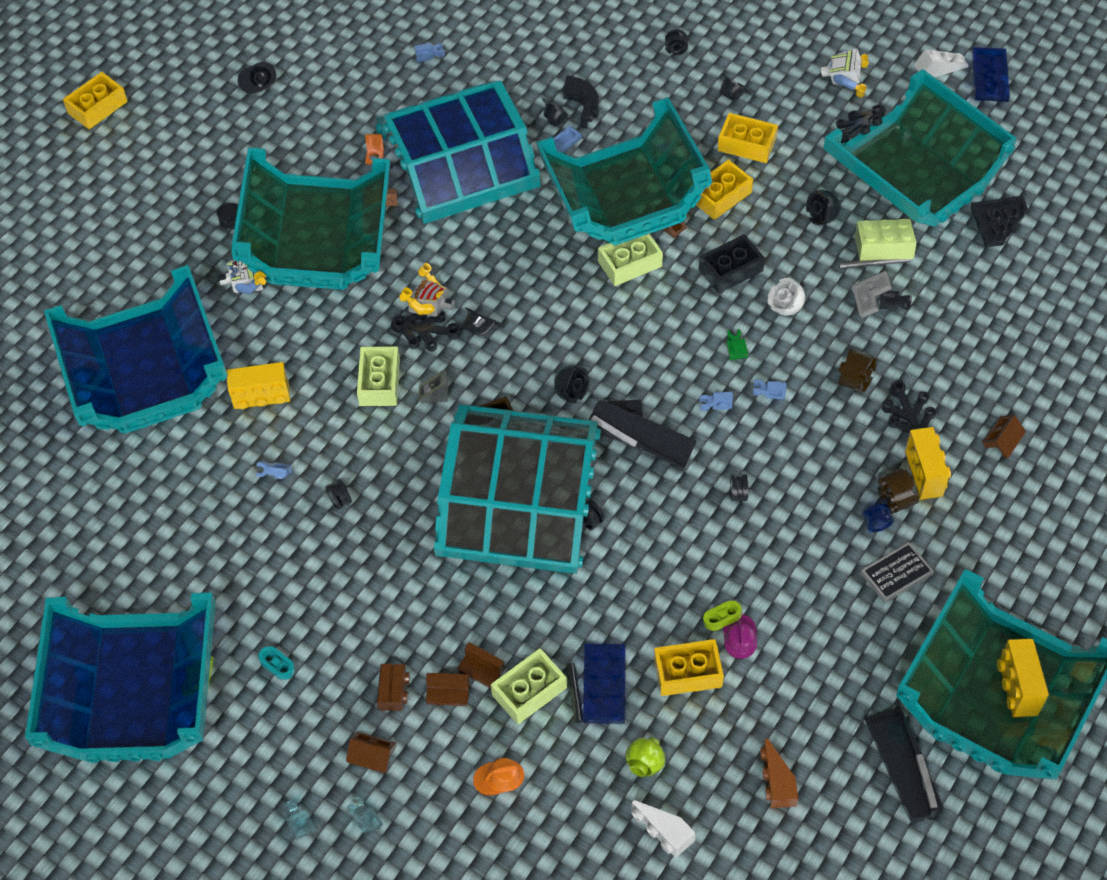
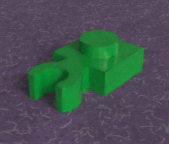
[726,329,748,360]

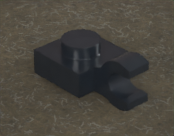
[879,290,912,310]

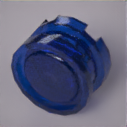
[862,504,894,532]

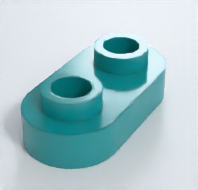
[258,646,295,680]

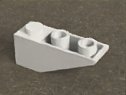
[914,50,969,77]
[631,800,696,858]

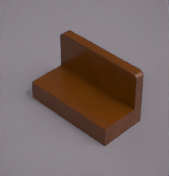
[982,415,1026,458]
[457,642,505,689]
[426,673,470,706]
[346,732,396,773]

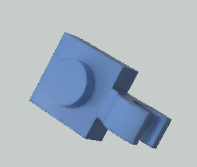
[414,43,445,63]
[753,379,786,400]
[699,392,733,411]
[256,461,292,479]

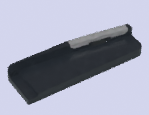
[589,400,697,470]
[864,704,943,823]

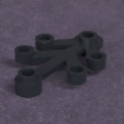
[836,104,886,143]
[391,311,461,352]
[881,381,936,434]

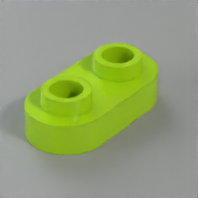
[703,601,742,631]

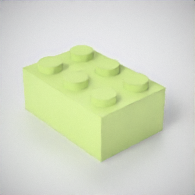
[855,219,916,261]
[598,234,663,286]
[357,347,400,406]
[491,648,567,725]

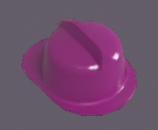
[723,614,757,659]

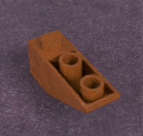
[760,739,798,808]

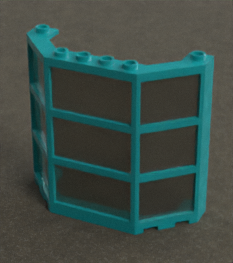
[434,404,601,574]

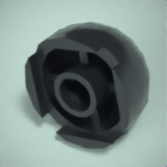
[806,190,840,226]
[554,365,589,404]

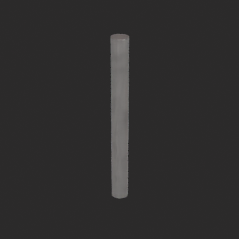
[838,259,911,269]

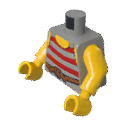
[399,263,455,317]

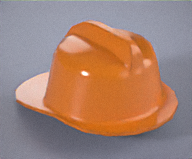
[473,758,524,796]

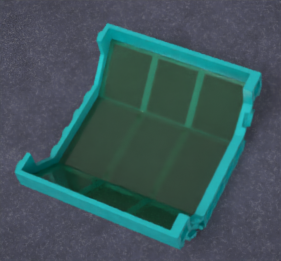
[823,69,1017,227]
[536,97,712,245]
[231,147,390,290]
[896,569,1107,780]

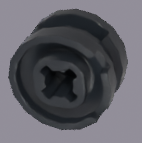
[665,29,688,55]
[217,202,238,230]
[730,474,748,502]
[325,479,352,510]
[575,499,605,531]

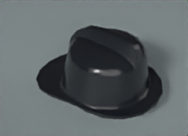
[237,62,276,94]
[719,74,757,100]
[542,98,571,126]
[463,307,505,336]

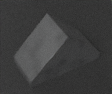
[418,370,448,403]

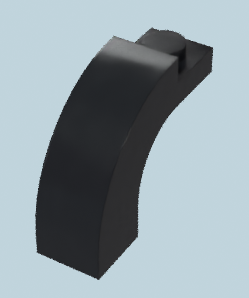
[563,75,599,129]

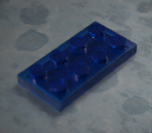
[972,47,1010,102]
[583,644,626,724]

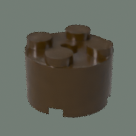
[838,349,877,392]
[877,468,919,514]

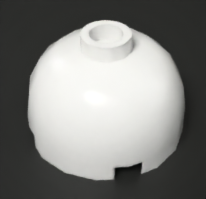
[768,278,805,316]

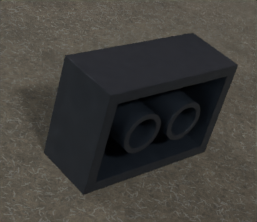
[698,234,765,294]

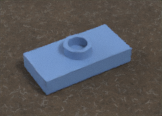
[554,126,582,153]

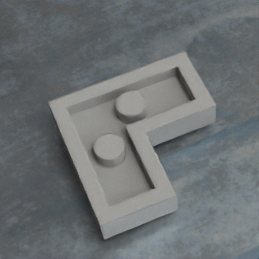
[852,271,892,318]

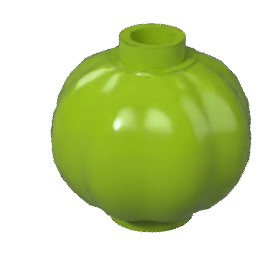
[625,737,665,777]

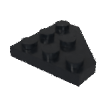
[970,195,1028,248]

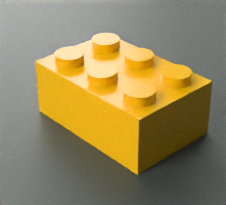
[63,72,128,129]
[717,113,778,163]
[696,159,753,220]
[227,362,290,409]
[905,427,951,500]
[653,639,724,696]
[997,639,1049,717]

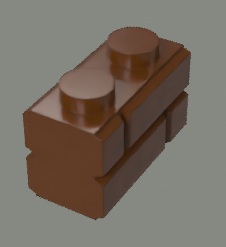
[377,664,410,711]

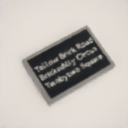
[860,542,934,603]

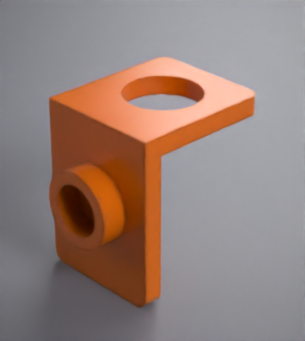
[365,134,384,165]

